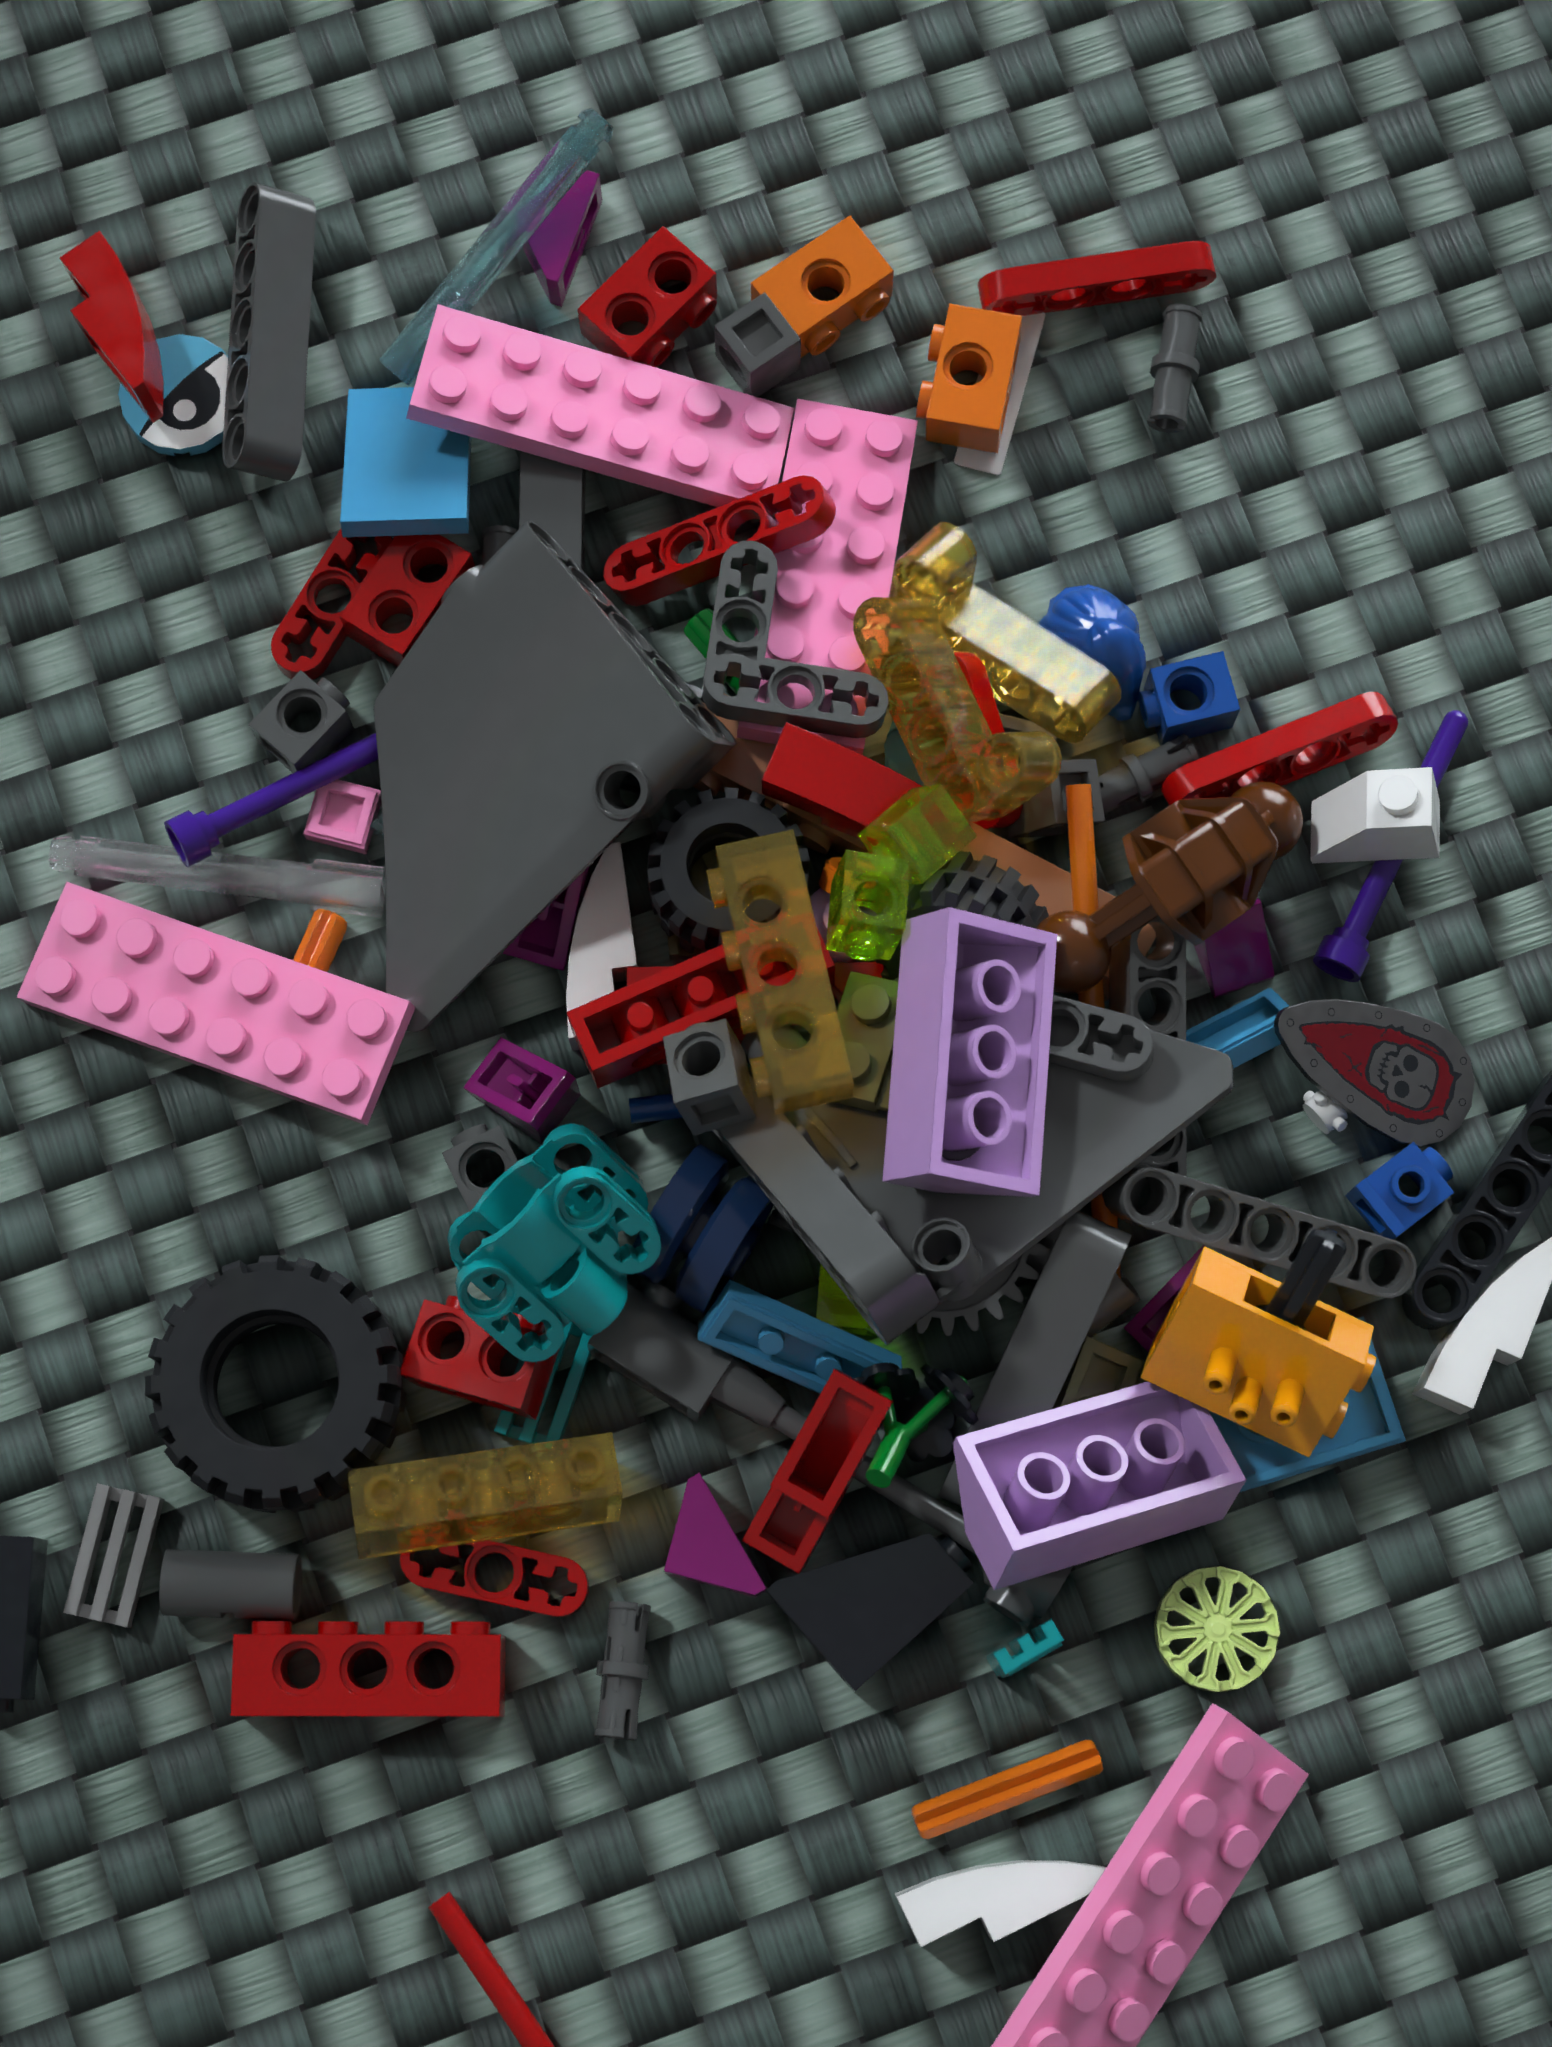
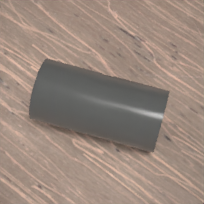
[159,1549,302,1621]

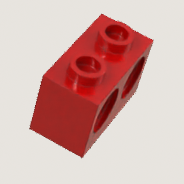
[578,226,717,368]
[339,534,475,667]
[401,1295,559,1420]

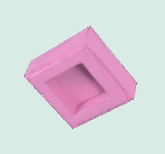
[303,779,382,854]

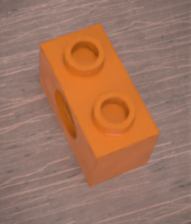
[751,215,894,358]
[916,303,1022,453]

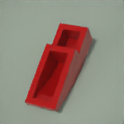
[60,230,164,423]
[762,722,963,865]
[742,1368,893,1574]

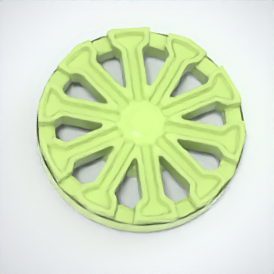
[1154,1566,1280,1692]

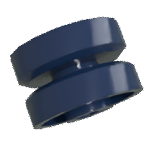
[633,1144,774,1315]

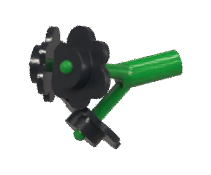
[854,1363,978,1488]

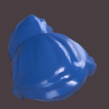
[1035,584,1146,720]

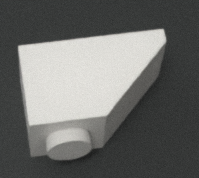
[1310,767,1440,864]

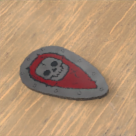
[1274,999,1475,1146]

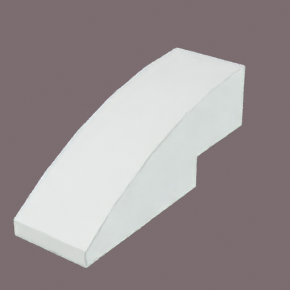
[566,842,638,1051]
[1412,1237,1552,1415]
[894,1860,1106,1947]

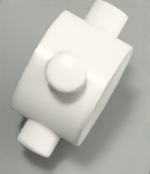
[1303,1090,1348,1134]

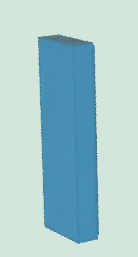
[698,1279,902,1394]

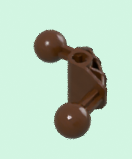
[1035,782,1303,994]

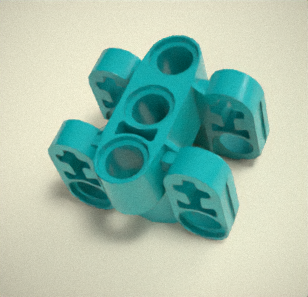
[447,1123,661,1362]

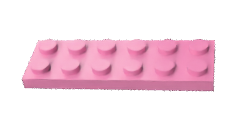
[406,305,795,507]
[736,398,918,755]
[17,882,416,1125]
[991,1703,1309,2047]

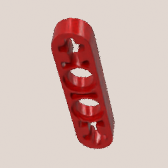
[977,241,1216,316]
[603,475,836,606]
[1161,692,1399,806]

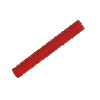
[428,1892,555,2047]

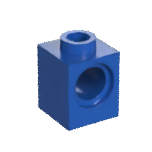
[1138,651,1240,745]

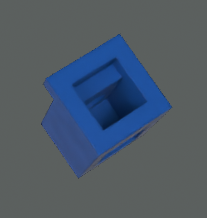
[1345,1142,1455,1240]

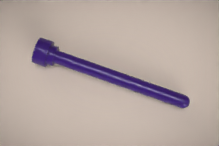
[1313,710,1468,982]
[164,733,378,867]

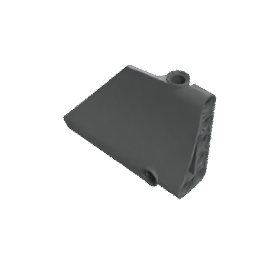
[374,520,737,1032]
[712,978,1234,1345]

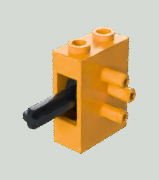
[1140,1228,1377,1457]

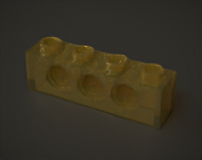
[706,829,854,1115]
[348,1432,623,1560]

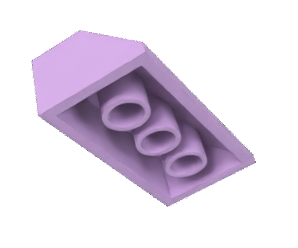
[882,907,1057,1197]
[953,1381,1247,1590]

